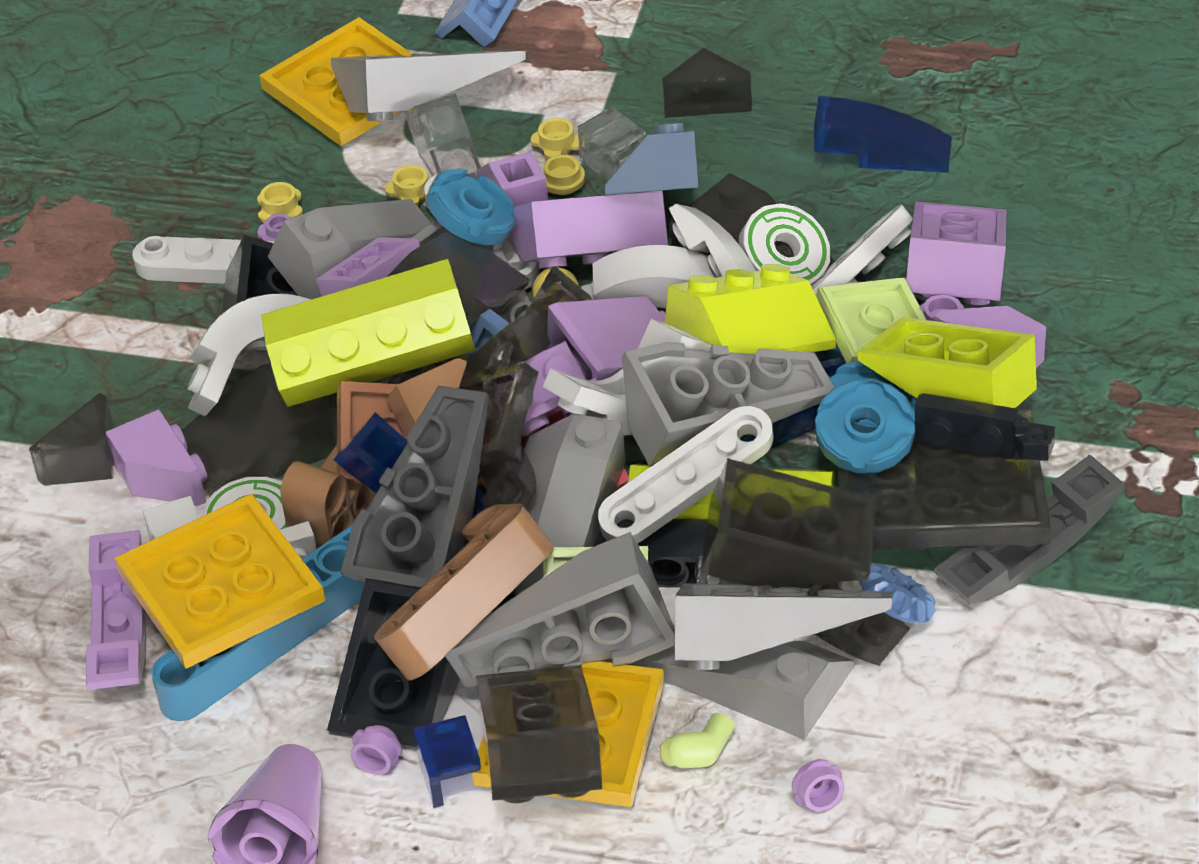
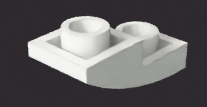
[669,204,756,277]

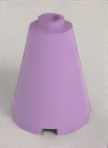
[208,744,322,864]

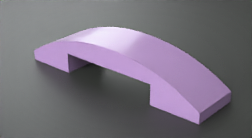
[86,530,146,690]

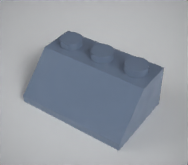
[604,123,699,195]

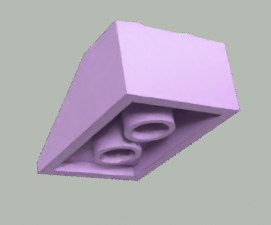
[906,201,1007,305]

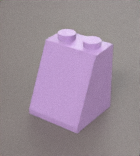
[547,296,666,381]

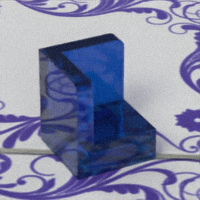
[413,715,481,808]

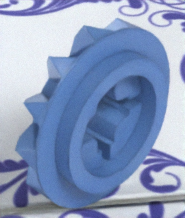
[858,563,936,623]

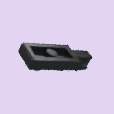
[915,393,1055,461]

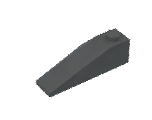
[340,385,489,589]

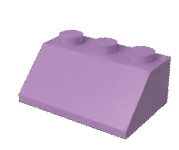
[510,191,668,269]

